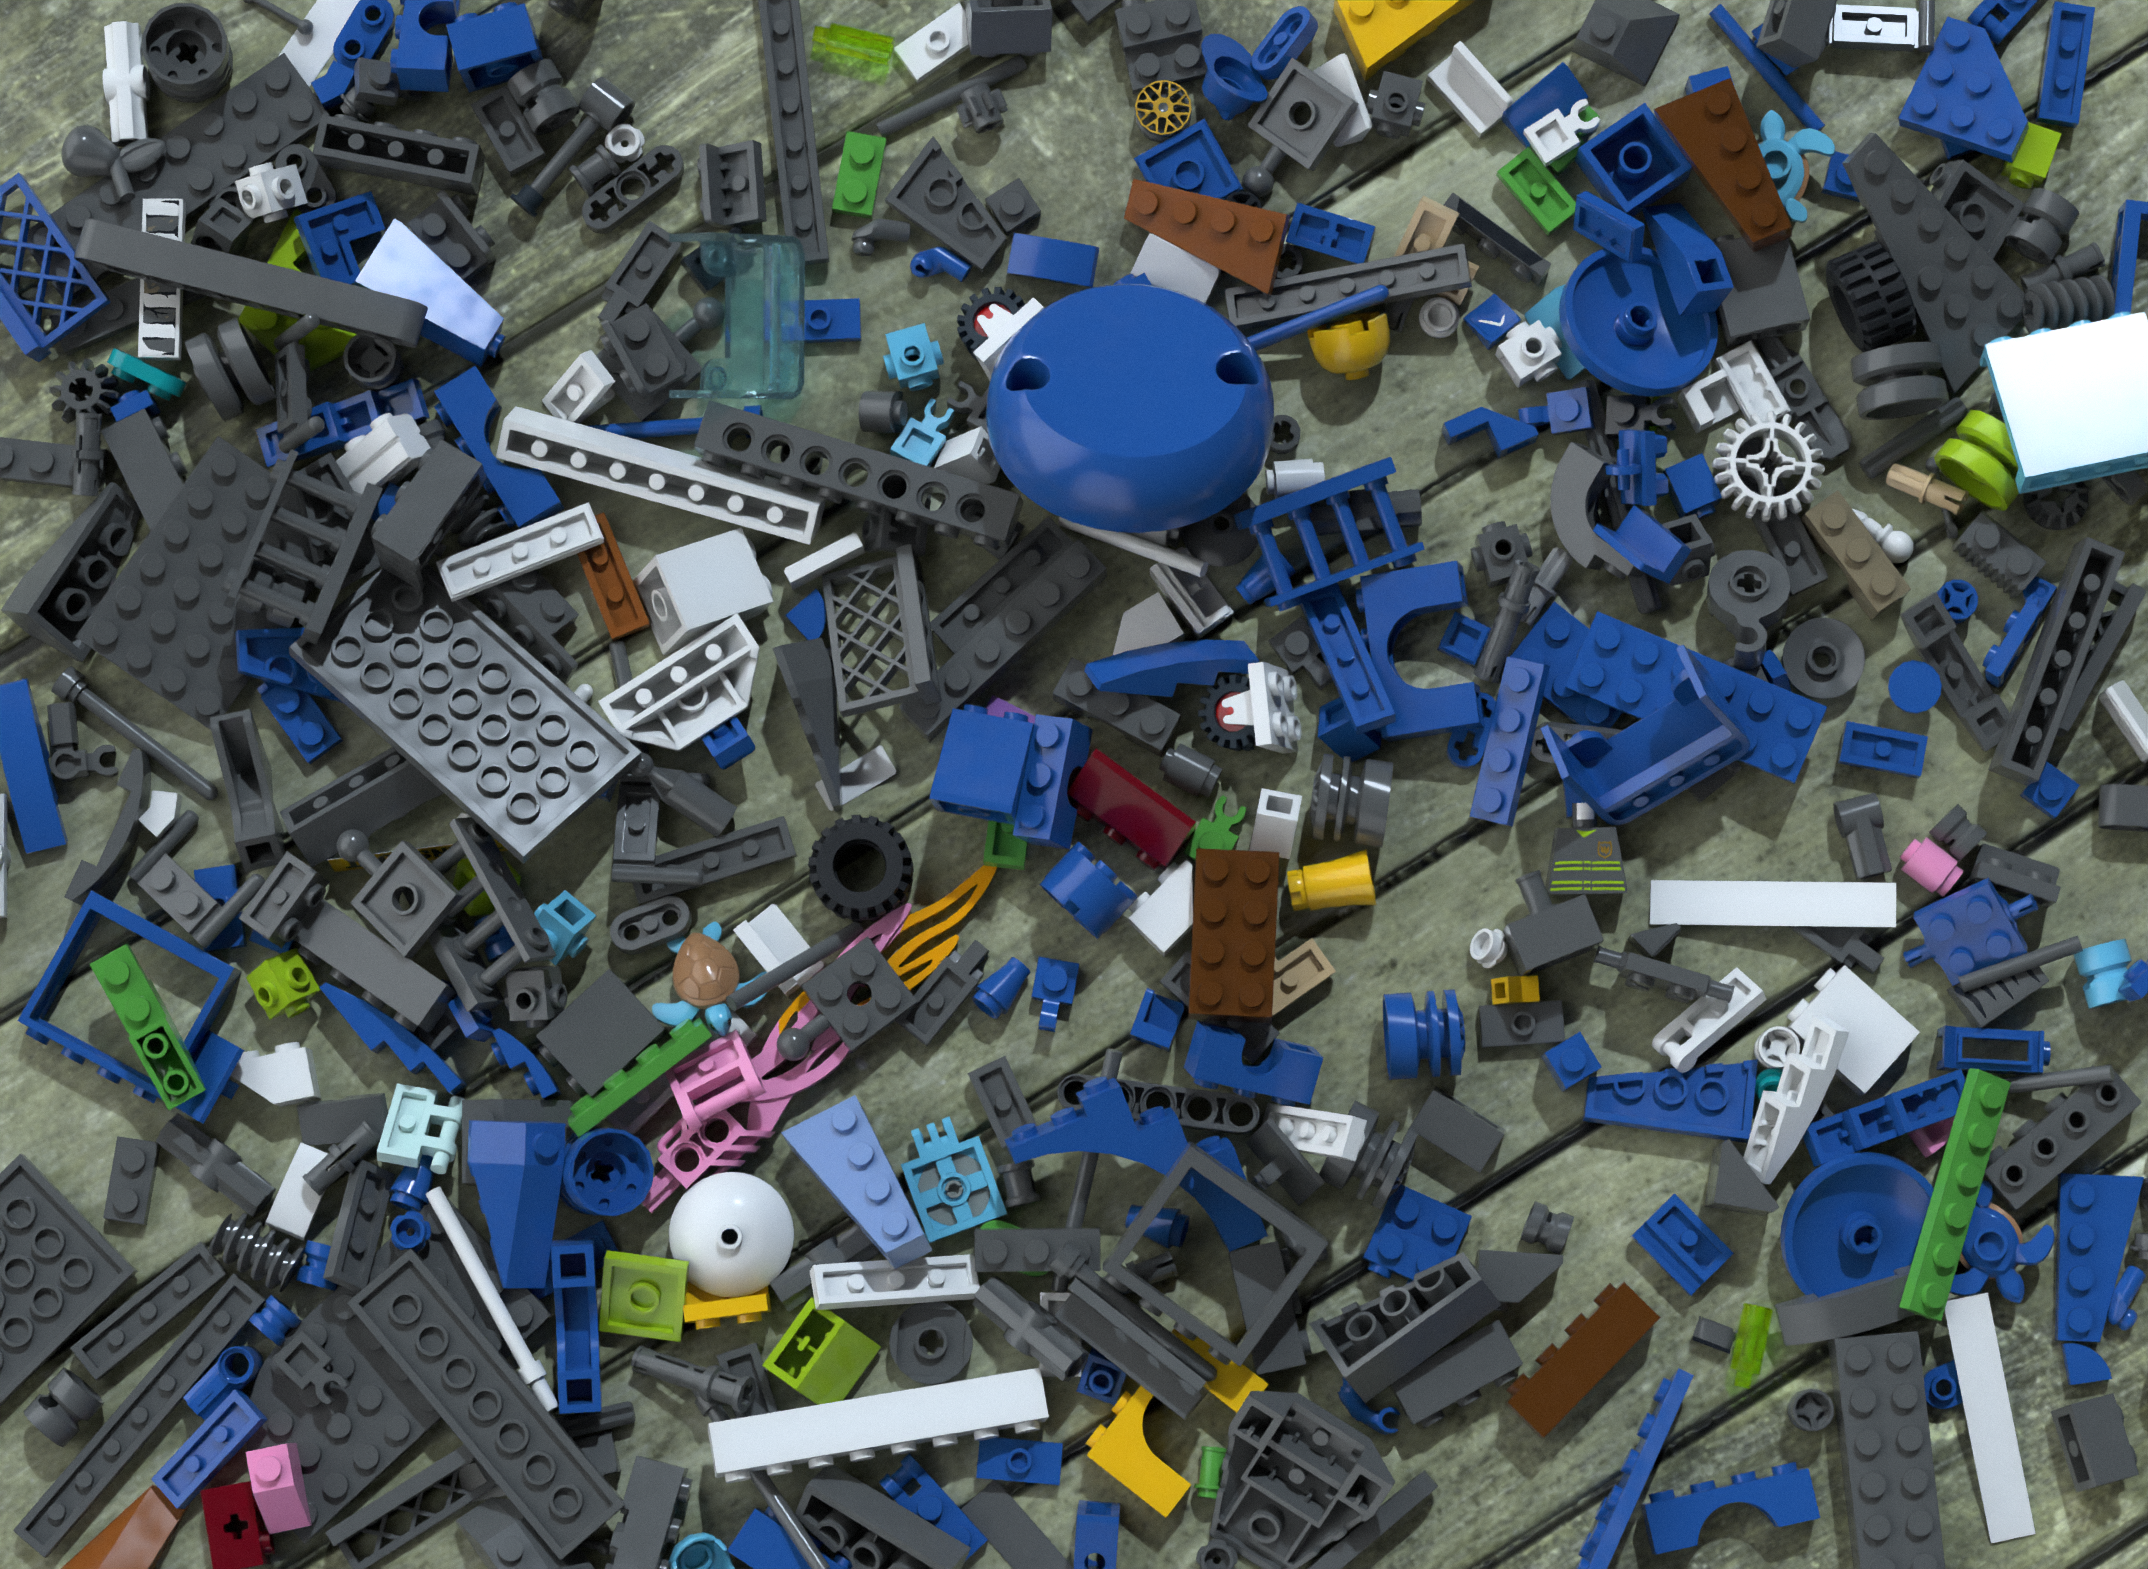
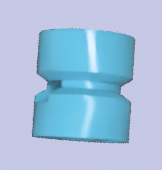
[2073,939,2132,1009]

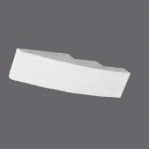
[1743,1015,1849,1184]

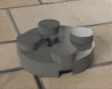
[889,1301,973,1384]

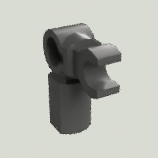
[47,702,119,782]

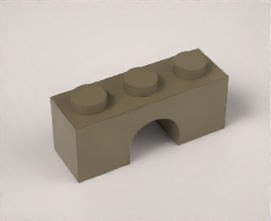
[1801,490,1911,620]

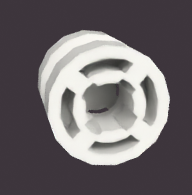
[1754,1026,1800,1069]

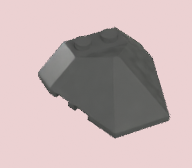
[1210,1391,1395,1569]

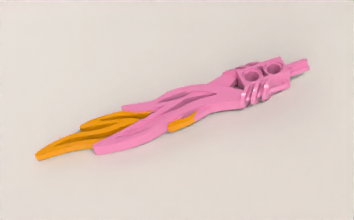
[642,865,997,1214]

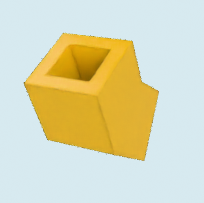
[1491,975,1540,1005]

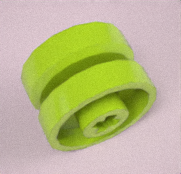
[1934,410,2019,511]

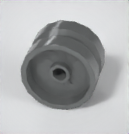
[185,317,276,422]
[1850,342,1949,420]

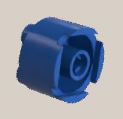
[1039,841,1138,939]

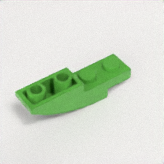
[89,944,206,1110]

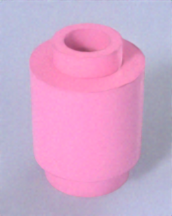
[1900,837,1963,897]

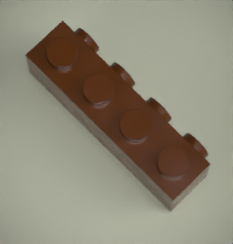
[1505,1282,1661,1438]

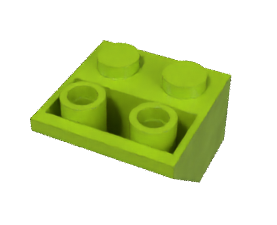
[762,1297,881,1405]

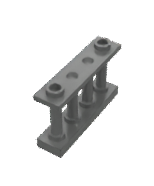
[221,449,382,644]
[403,817,556,1012]

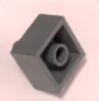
[1503,870,1604,976]

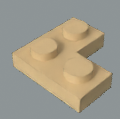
[1394,196,1480,305]
[1272,938,1336,1017]

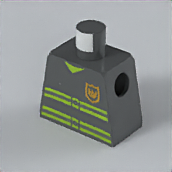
[1545,803,1627,894]

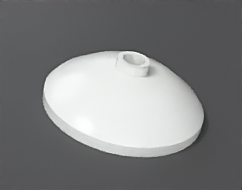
[669,1172,794,1297]

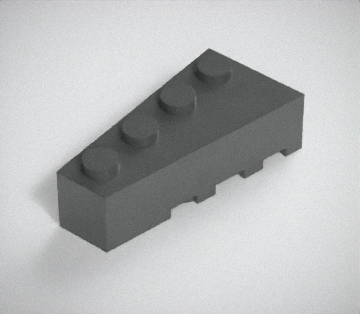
[605,1456,693,1569]

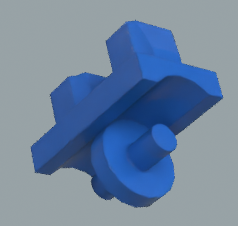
[1605,429,1669,506]

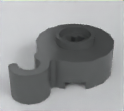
[1706,550,1791,670]

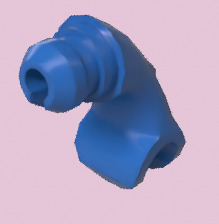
[1337,1377,1401,1435]

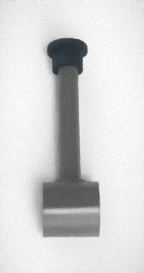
[510,77,635,217]

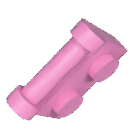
[665,1030,766,1131]

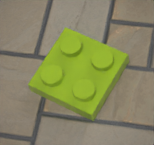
[599,1250,690,1342]

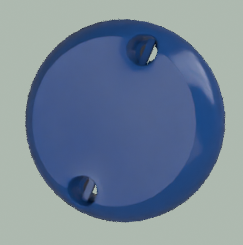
[986,284,1274,533]

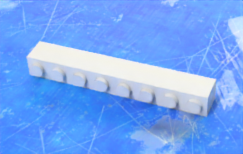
[496,406,826,545]
[707,1367,1049,1483]

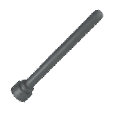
[51,666,218,800]
[1047,1240,1217,1382]

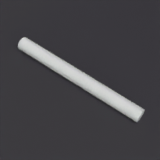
[1058,517,1208,577]

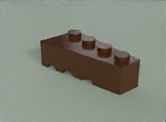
[1654,78,1792,252]

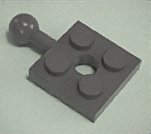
[1242,58,1359,198]
[596,297,725,422]
[336,829,463,958]
[777,936,918,1061]

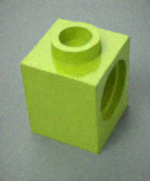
[2000,122,2061,189]

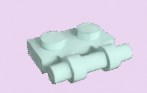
[377,1083,464,1174]

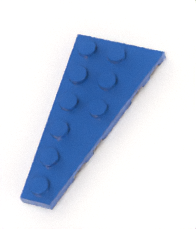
[1575,1368,1694,1569]

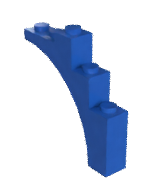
[1004,1076,1268,1252]

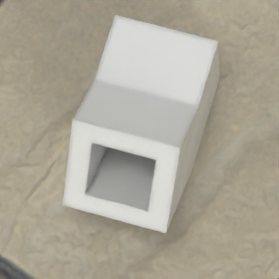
[139,790,182,839]

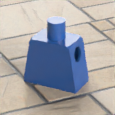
[1073,1500,1120,1569]

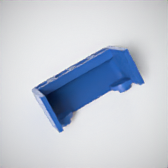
[1540,644,1750,825]

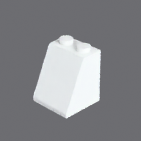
[633,527,773,655]

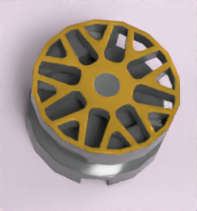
[1135,80,1192,143]

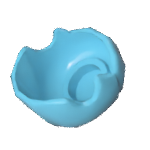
[668,1532,735,1569]

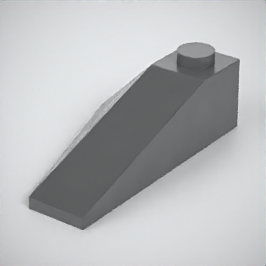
[772,638,843,812]

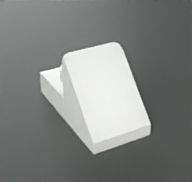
[542,350,615,424]

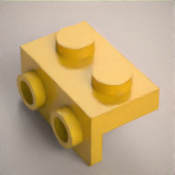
[683,1281,772,1330]

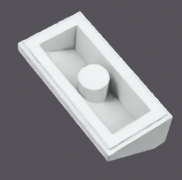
[1313,53,1373,147]
[1131,233,1221,304]
[2099,680,2148,763]

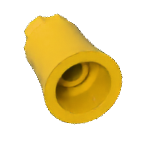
[1287,849,1377,911]

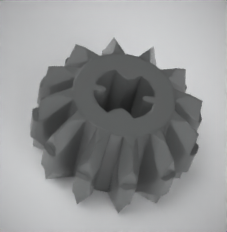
[49,359,121,425]

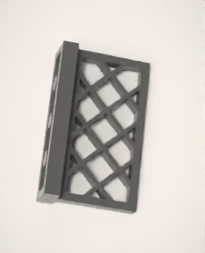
[822,544,942,718]

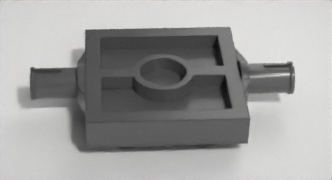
[1594,946,1735,1004]

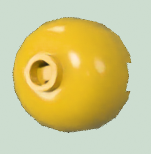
[1307,311,1390,380]

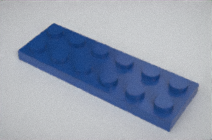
[1565,611,1827,784]

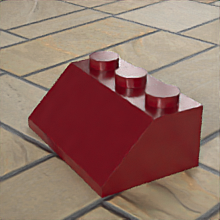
[1067,748,1196,871]

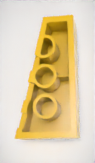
[1333,0,1475,81]

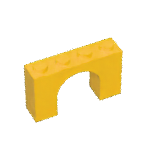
[1085,1328,1269,1518]

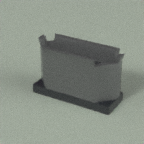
[1691,1316,1738,1354]

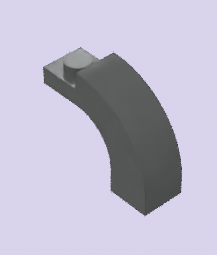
[1550,442,1644,580]

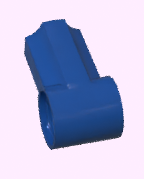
[183,1346,264,1420]

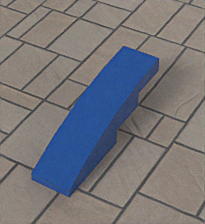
[256,378,430,468]
[1084,640,1259,697]
[0,678,68,854]
[319,982,467,1096]
[1803,1069,1966,1167]

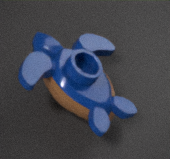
[1950,1180,2055,1304]

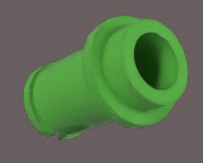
[1194,1446,1227,1499]

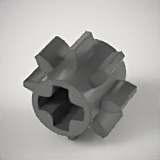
[956,83,1008,134]

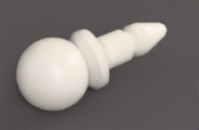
[1852,509,1913,563]

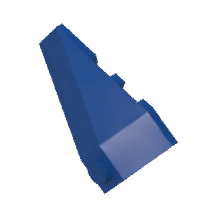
[467,1120,565,1288]

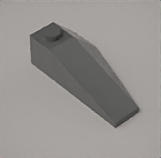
[1,482,141,662]

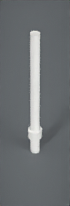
[425,1186,559,1412]

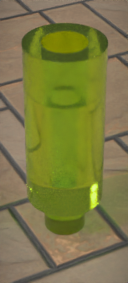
[812,22,895,66]
[1730,1303,1773,1389]

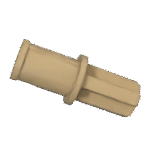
[1886,463,1969,516]

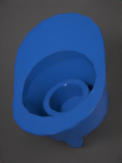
[1201,34,1268,121]

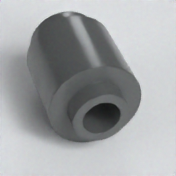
[1159,743,1223,798]

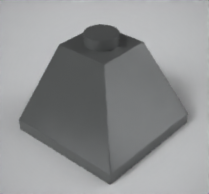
[1572,0,1680,86]

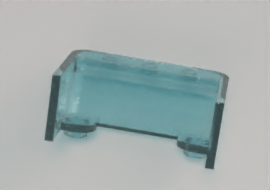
[669,232,805,399]

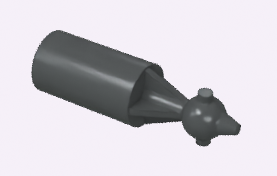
[630,753,737,837]

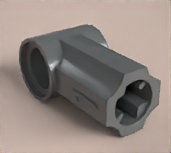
[1833,793,1892,880]

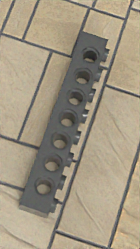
[694,400,1024,551]

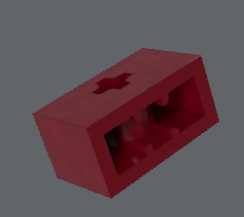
[200,1481,275,1569]

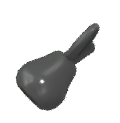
[61,125,166,202]

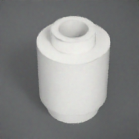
[1265,459,1325,499]

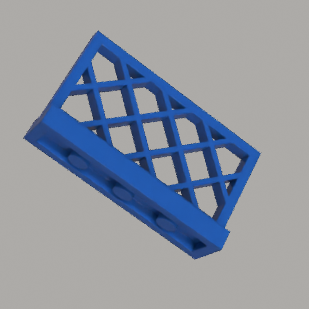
[0,172,111,362]

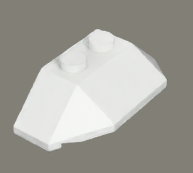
[598,613,760,751]

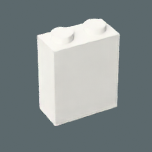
[1786,965,1920,1097]

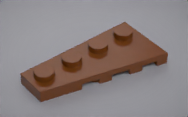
[1124,179,1291,295]

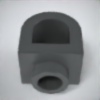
[859,390,908,433]

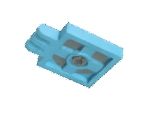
[901,1116,1008,1243]

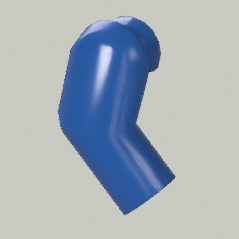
[910,246,973,282]
[2107,1266,2146,1331]

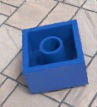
[446,2,543,93]
[1574,103,1692,217]

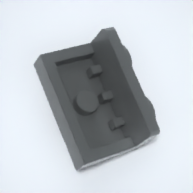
[697,140,767,230]
[239,851,330,949]

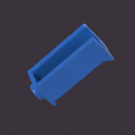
[1936,1025,2051,1075]

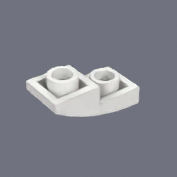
[265,1142,339,1241]

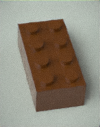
[1189,848,1280,1023]

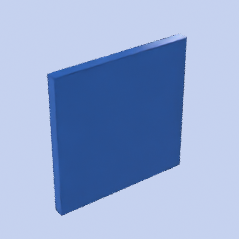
[176,1030,244,1124]

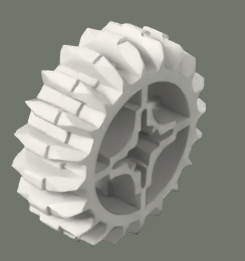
[1712,411,1825,522]

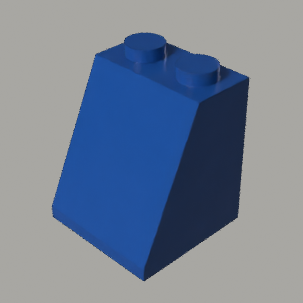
[929,705,1034,825]

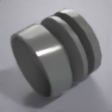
[142,3,233,103]
[1309,754,1393,848]
[1319,1100,1419,1210]

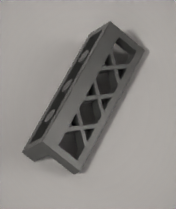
[2056,581,2147,737]
[1054,1278,1211,1421]
[325,1445,498,1569]

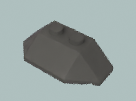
[456,1497,594,1569]

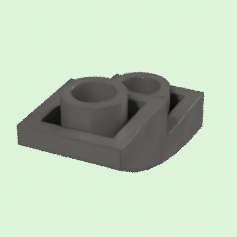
[297,1093,388,1145]

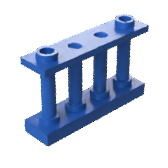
[1233,457,1425,612]

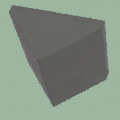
[1704,1139,1779,1216]

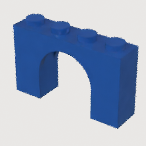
[1356,561,1485,742]

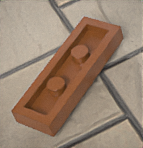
[577,512,651,641]

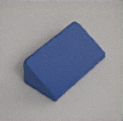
[1501,62,1588,148]

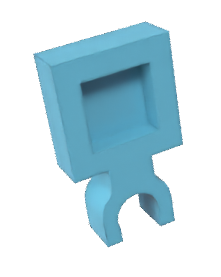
[890,398,954,467]

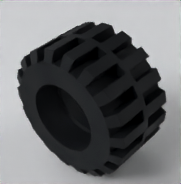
[1826,241,1916,353]
[808,815,914,923]

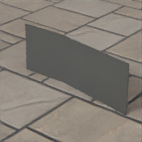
[961,1480,1073,1569]

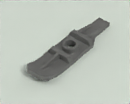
[1755,336,1852,461]

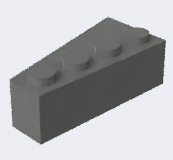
[1309,1252,1502,1403]
[795,1465,971,1569]

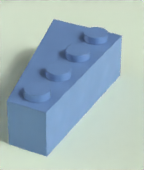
[781,1095,933,1269]

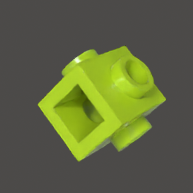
[246,948,320,1020]

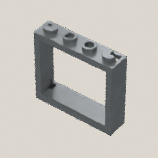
[1103,1141,1329,1366]

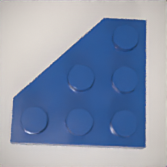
[1898,17,2029,163]

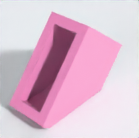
[245,1443,312,1534]

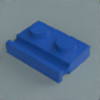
[1630,1193,1734,1296]

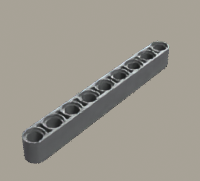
[74,219,428,348]

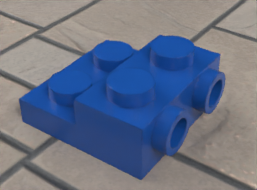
[1362,1184,1472,1284]

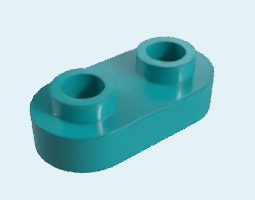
[107,348,187,401]

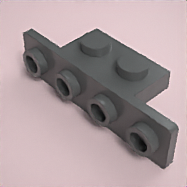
[467,549,579,684]

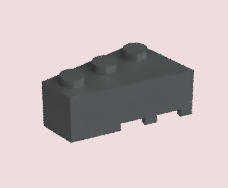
[371,439,486,591]

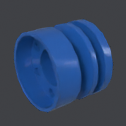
[1383,989,1465,1080]
[559,1128,654,1216]

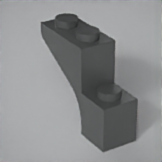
[210,709,285,872]

